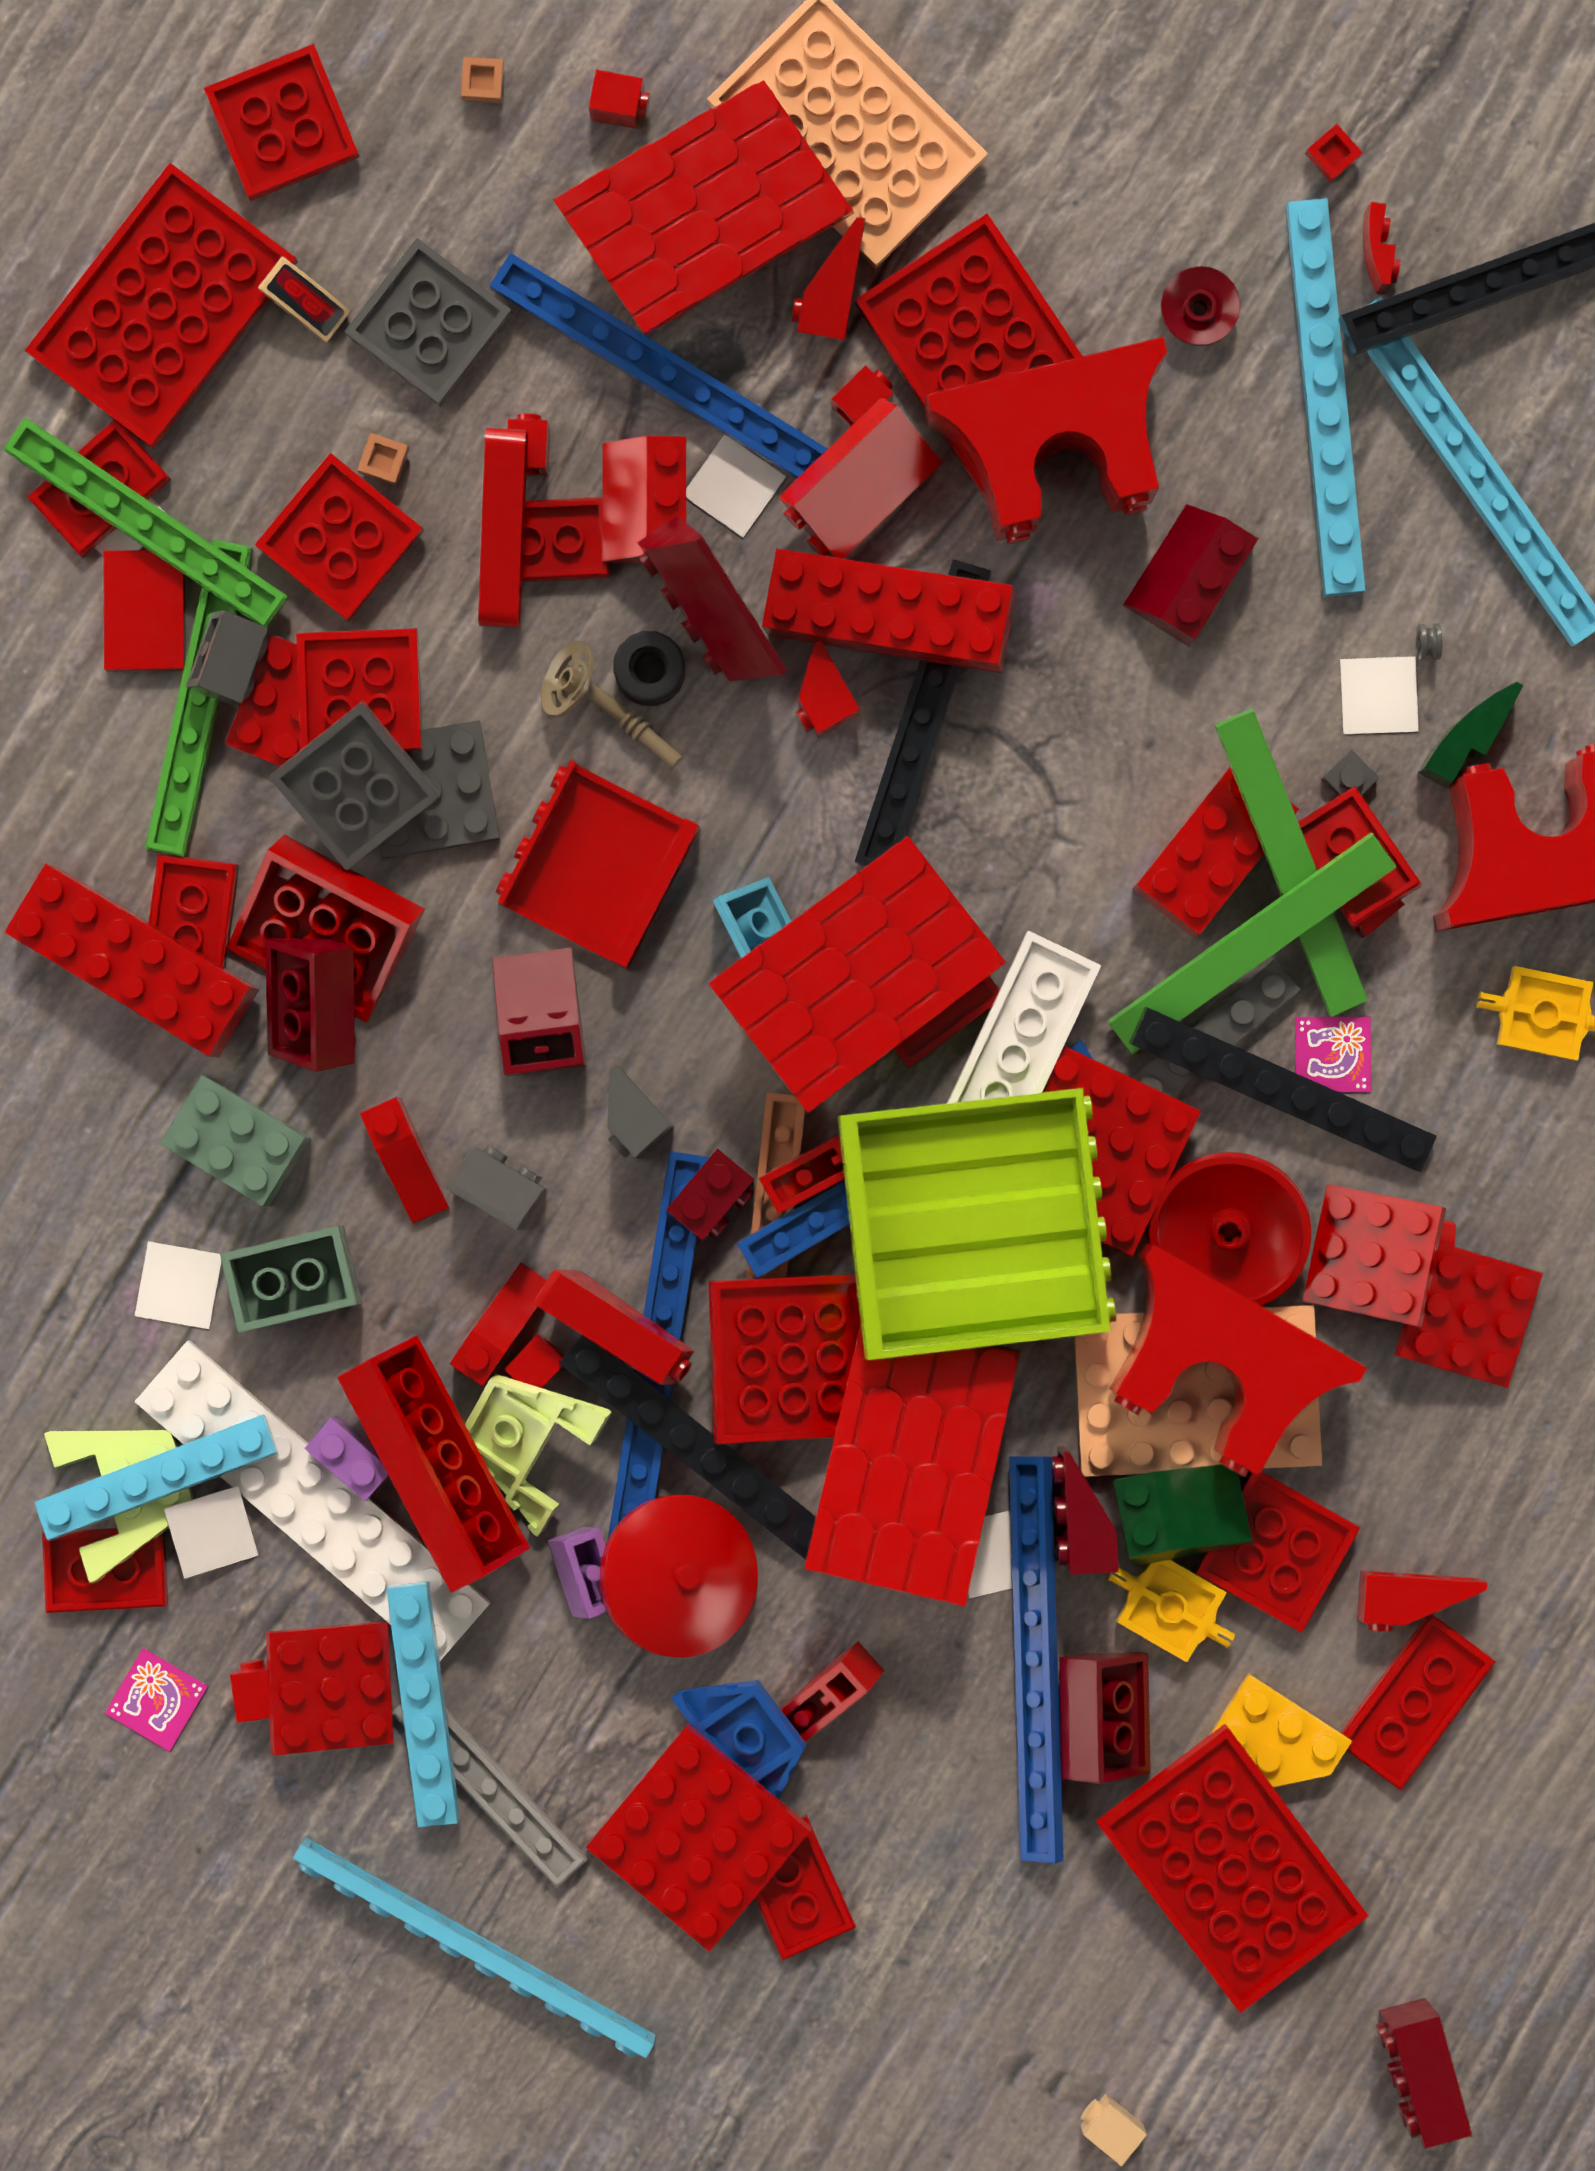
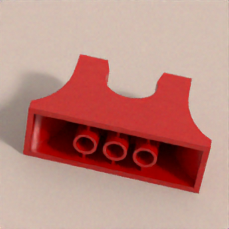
[923,337,1167,544]
[1433,744,1595,932]
[1109,1244,1368,1477]

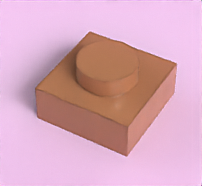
[461,57,504,103]
[358,433,410,486]

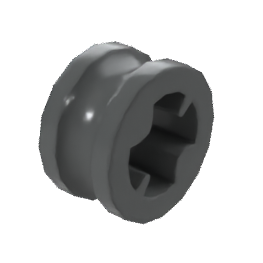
[1416,623,1443,660]

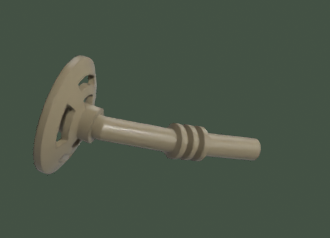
[541,641,683,769]

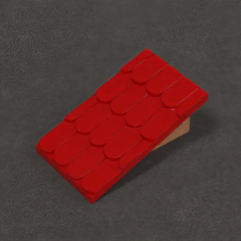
[553,80,855,335]
[708,836,1007,1113]
[804,1324,1020,1606]

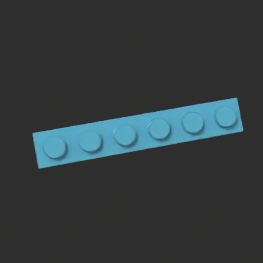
[34,1414,278,1541]
[386,1581,460,1827]

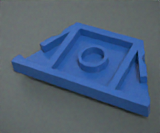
[671,1680,807,1799]

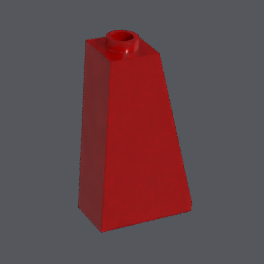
[533,1269,695,1385]

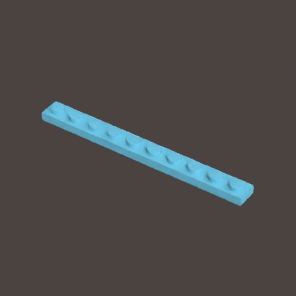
[1286,198,1365,597]
[1366,296,1595,647]
[293,1837,655,2058]

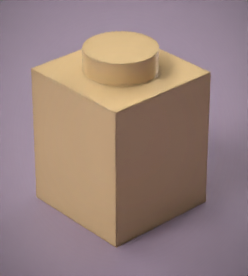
[1081,2094,1147,2166]

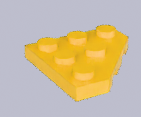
[1208,1673,1352,1787]

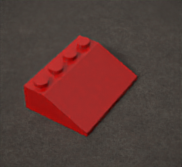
[227,834,425,1023]

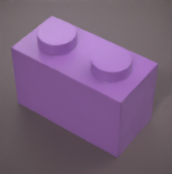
[304,1415,389,1501]
[548,1527,607,1619]

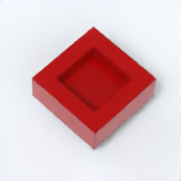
[1305,123,1363,183]

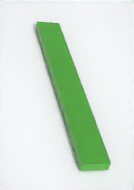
[3,417,289,630]
[145,539,254,858]
[1214,708,1368,1017]
[1108,832,1397,1054]

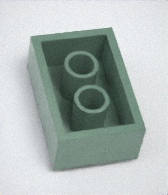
[159,1075,311,1206]
[220,1225,363,1333]

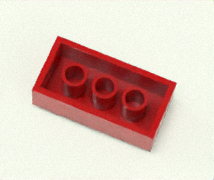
[1132,766,1299,938]

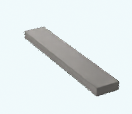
[392,1704,587,1888]

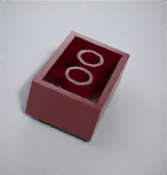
[1376,1998,1473,2149]

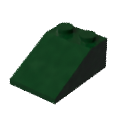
[1113,1464,1253,1567]

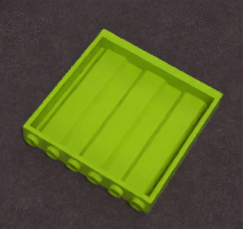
[837,1088,1116,1360]

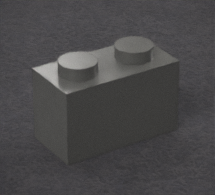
[186,610,268,705]

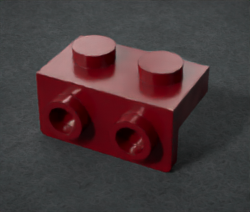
[666,1148,756,1241]

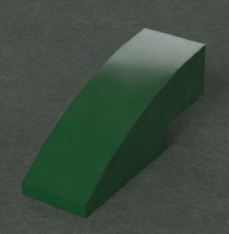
[1417,682,1524,788]

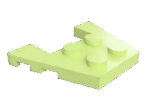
[465,1374,612,1537]
[44,1430,194,1583]

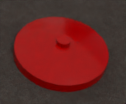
[1149,1152,1312,1306]
[600,1494,758,1658]

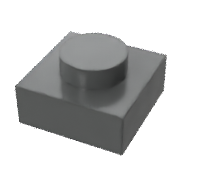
[1321,749,1379,796]

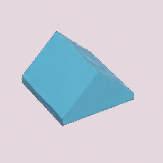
[713,877,791,958]

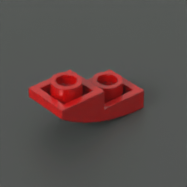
[1363,202,1400,295]

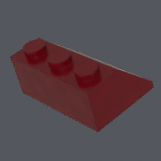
[1123,504,1259,647]
[265,938,356,1072]
[1059,1652,1151,1784]

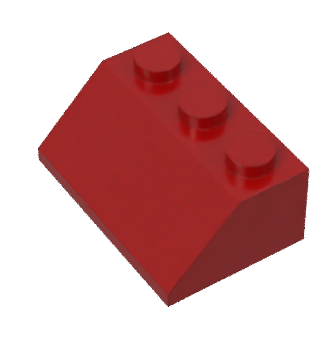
[602,436,686,564]

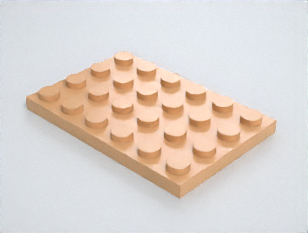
[707,0,988,269]
[1074,1305,1322,1477]

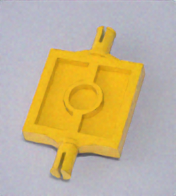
[1476,966,1595,1061]
[1108,1559,1235,1662]

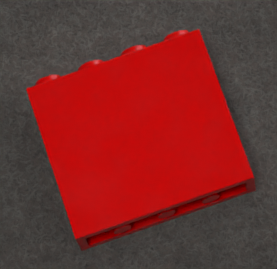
[495,760,700,970]

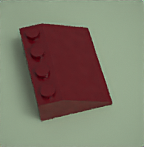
[637,516,788,681]

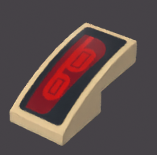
[258,257,351,343]

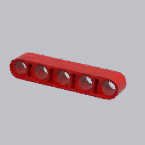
[478,428,528,628]

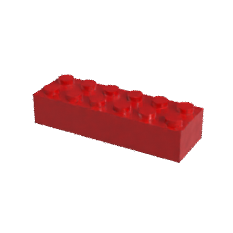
[762,548,1016,673]
[4,863,260,1058]
[337,1335,530,1593]

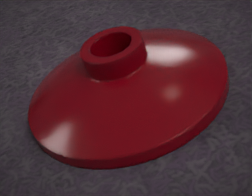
[1160,266,1240,346]

